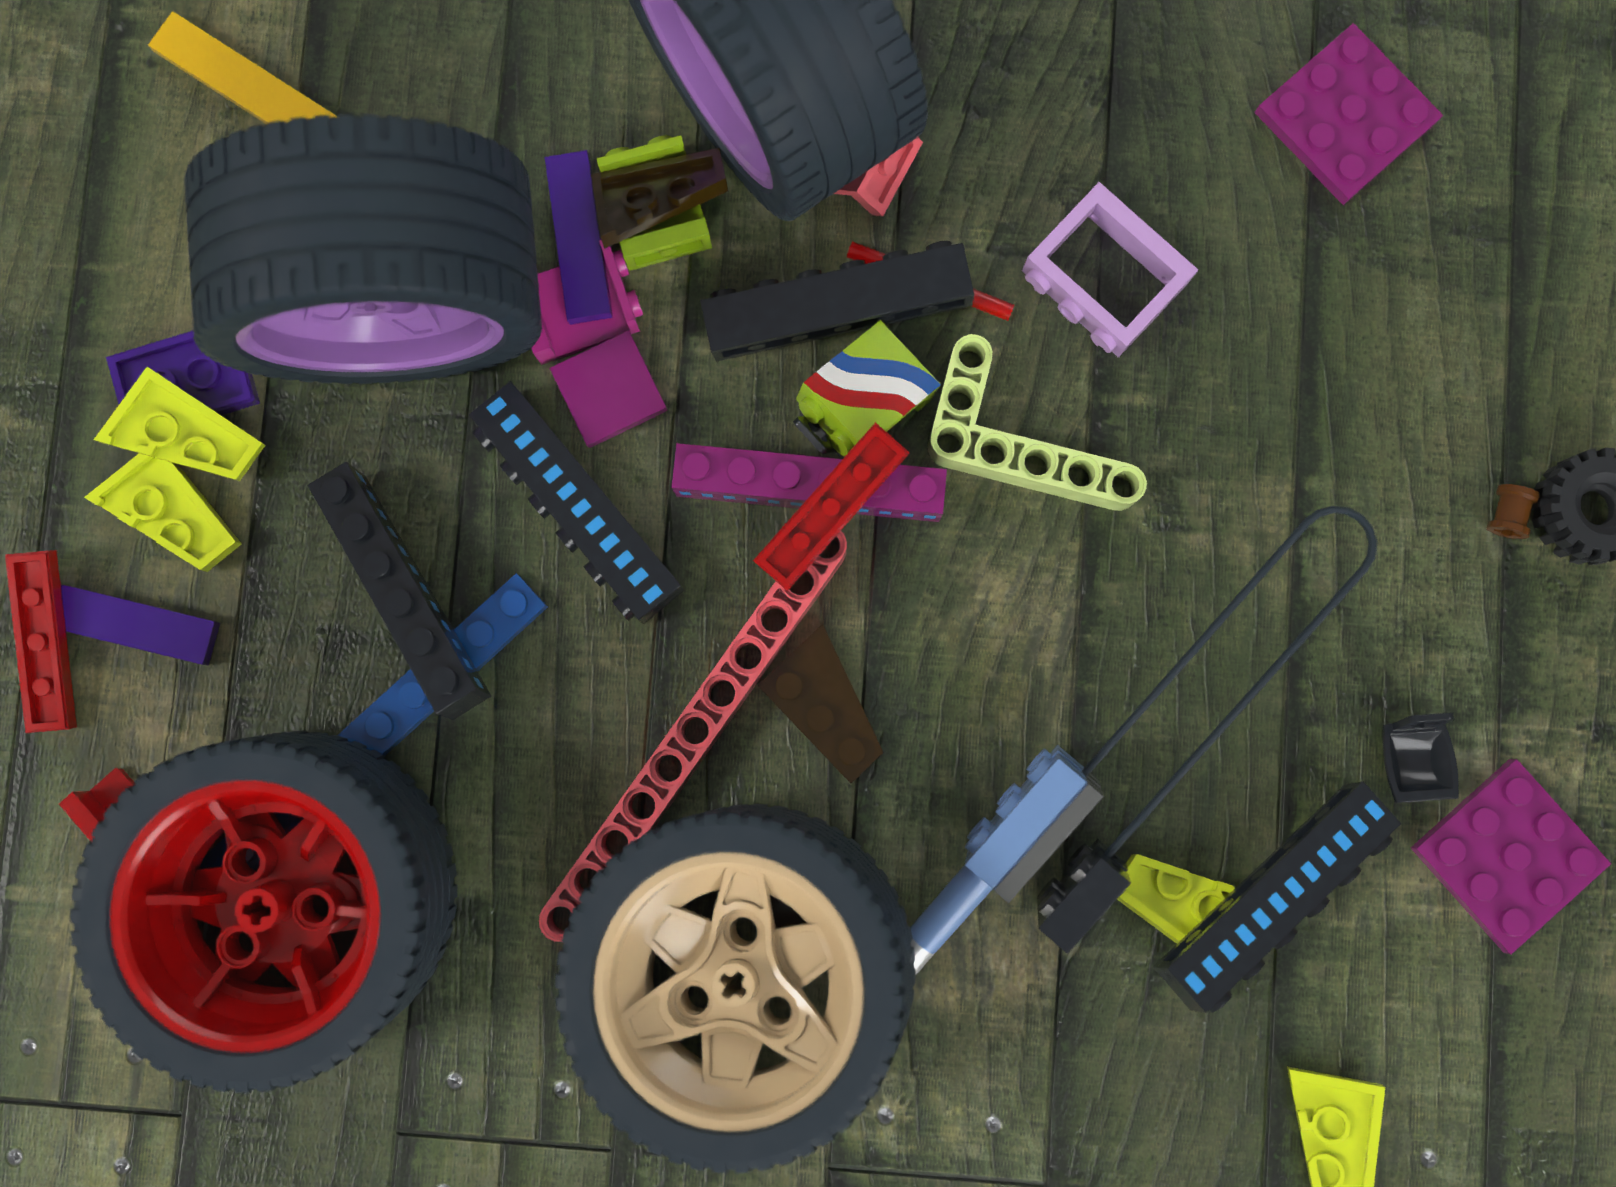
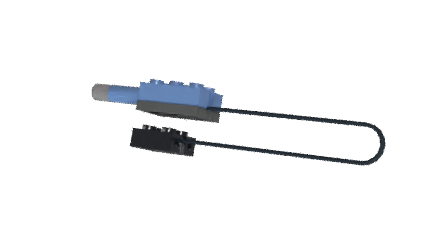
[910,506,1377,974]

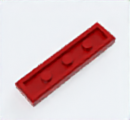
[753,422,910,591]
[5,550,77,733]

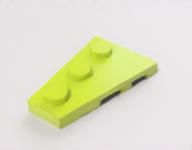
[94,367,266,481]
[84,453,242,572]
[1117,854,1235,943]
[1287,1067,1385,1187]

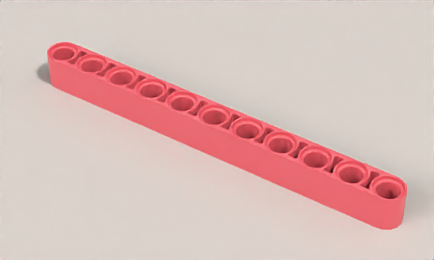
[539,531,847,942]

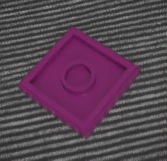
[549,330,668,449]

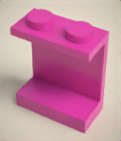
[532,239,643,365]

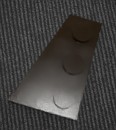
[591,148,728,249]
[758,624,884,784]

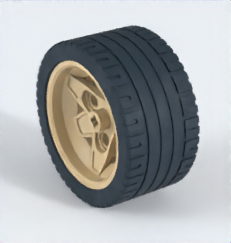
[555,804,916,1173]

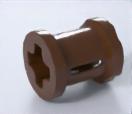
[1487,484,1540,539]

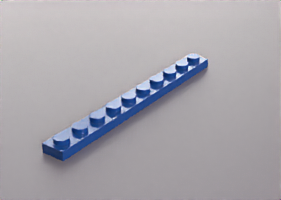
[199,573,548,871]

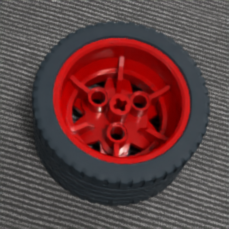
[70,731,457,1093]

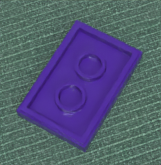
[106,330,260,415]

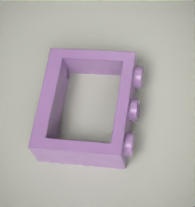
[1022,182,1198,358]

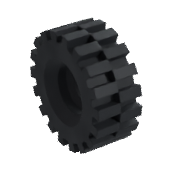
[1531,448,1616,565]

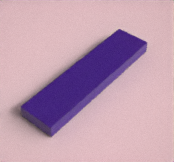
[545,150,613,325]
[61,584,220,666]

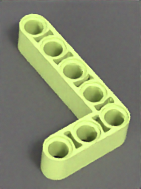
[928,334,1147,511]

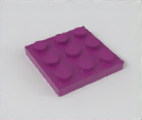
[1254,23,1444,205]
[1410,759,1611,955]

